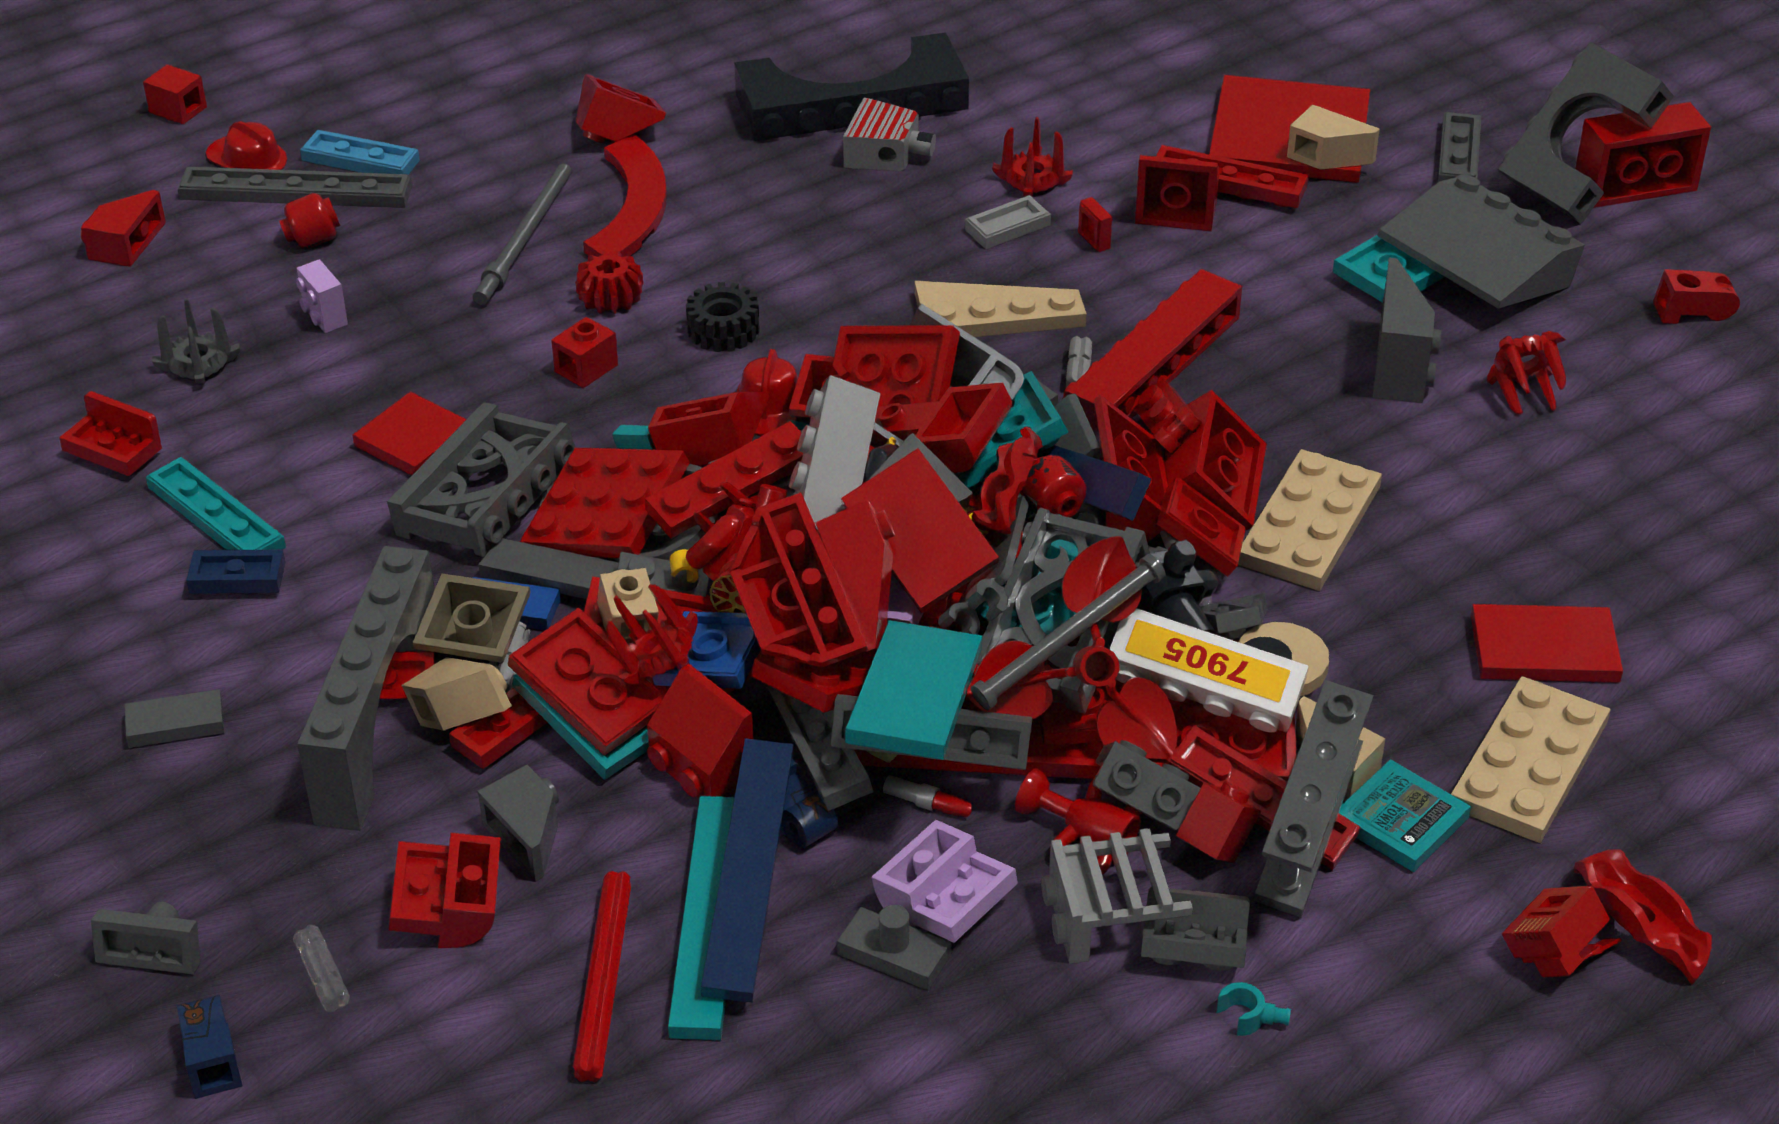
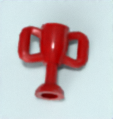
[1015,768,1142,875]

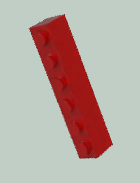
[1063,269,1242,430]

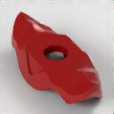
[972,426,1043,534]
[1573,849,1712,985]

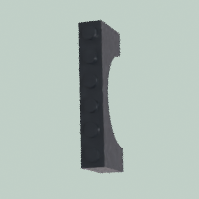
[734,32,969,141]

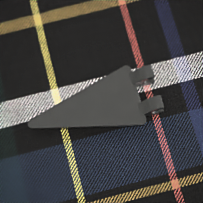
[938,495,1029,634]

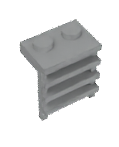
[1041,828,1193,964]

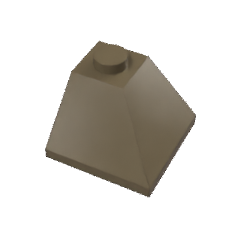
[413,573,531,663]

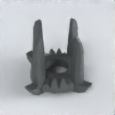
[152,298,241,384]

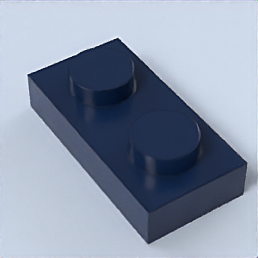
[186,549,286,594]

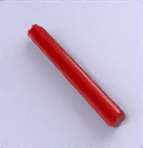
[573,871,631,1082]

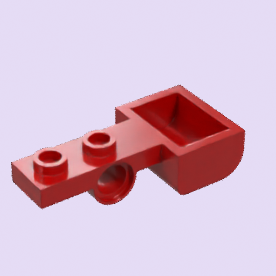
[875,382,1012,473]

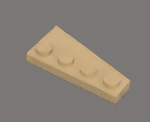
[914,281,1086,337]

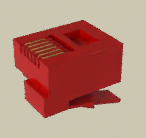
[1501,885,1622,977]

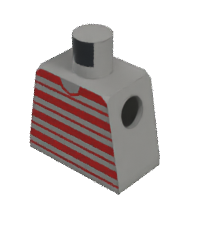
[843,98,936,171]

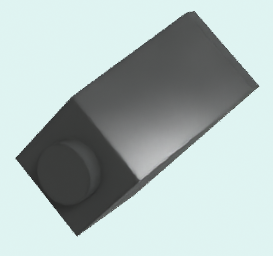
[478,765,559,882]

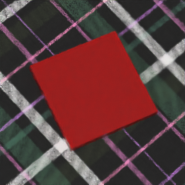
[1209,75,1370,183]

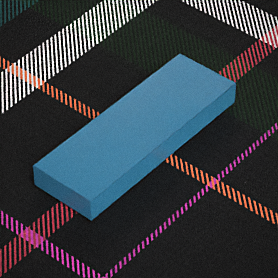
[300,130,420,175]

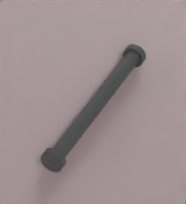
[971,554,1166,710]

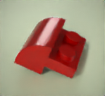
[388,833,501,949]

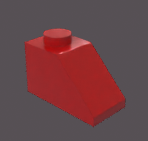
[81,190,166,267]

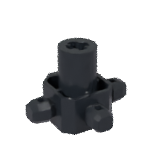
[1137,540,1218,635]

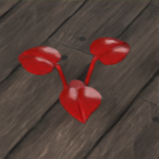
[966,536,1177,760]

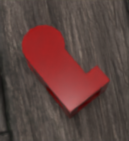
[1653,269,1740,324]

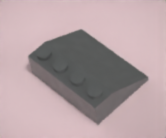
[1377,174,1585,309]

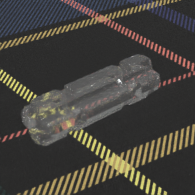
[293,924,350,1012]

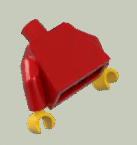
[669,484,788,583]

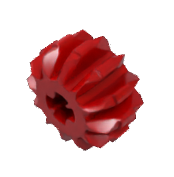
[575,251,644,314]

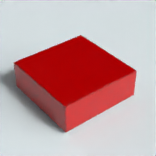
[1078,197,1112,252]

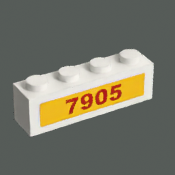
[1110,608,1309,732]

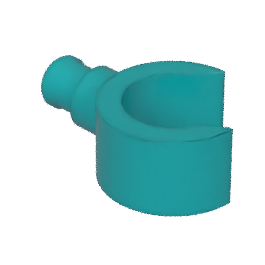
[1216,982,1291,1036]

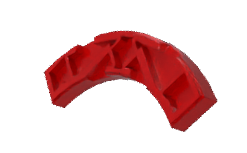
[583,134,667,257]

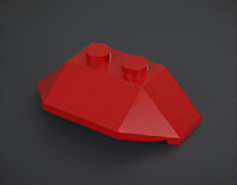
[730,492,868,667]

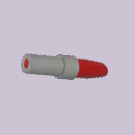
[883,775,972,817]

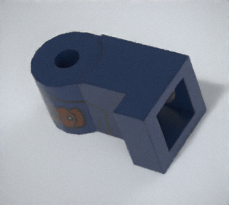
[780,759,838,848]
[177,995,243,1099]

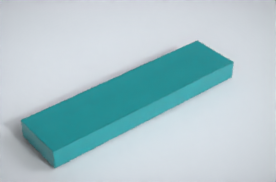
[146,457,286,550]

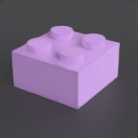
[296,259,348,333]

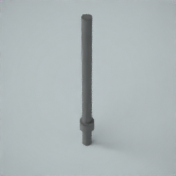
[473,163,572,305]

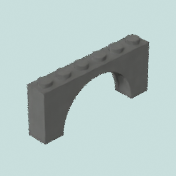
[297,546,435,831]

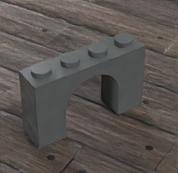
[1498,42,1674,224]

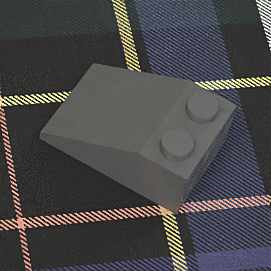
[1373,258,1442,403]

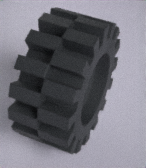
[686,282,760,352]

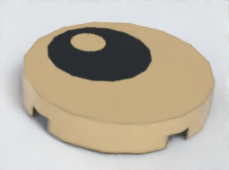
[1239,622,1329,696]

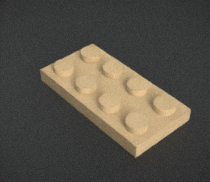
[1238,449,1382,591]
[1451,676,1611,843]

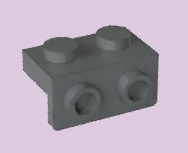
[1093,740,1200,831]
[1141,886,1250,971]

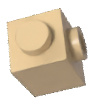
[597,568,659,644]

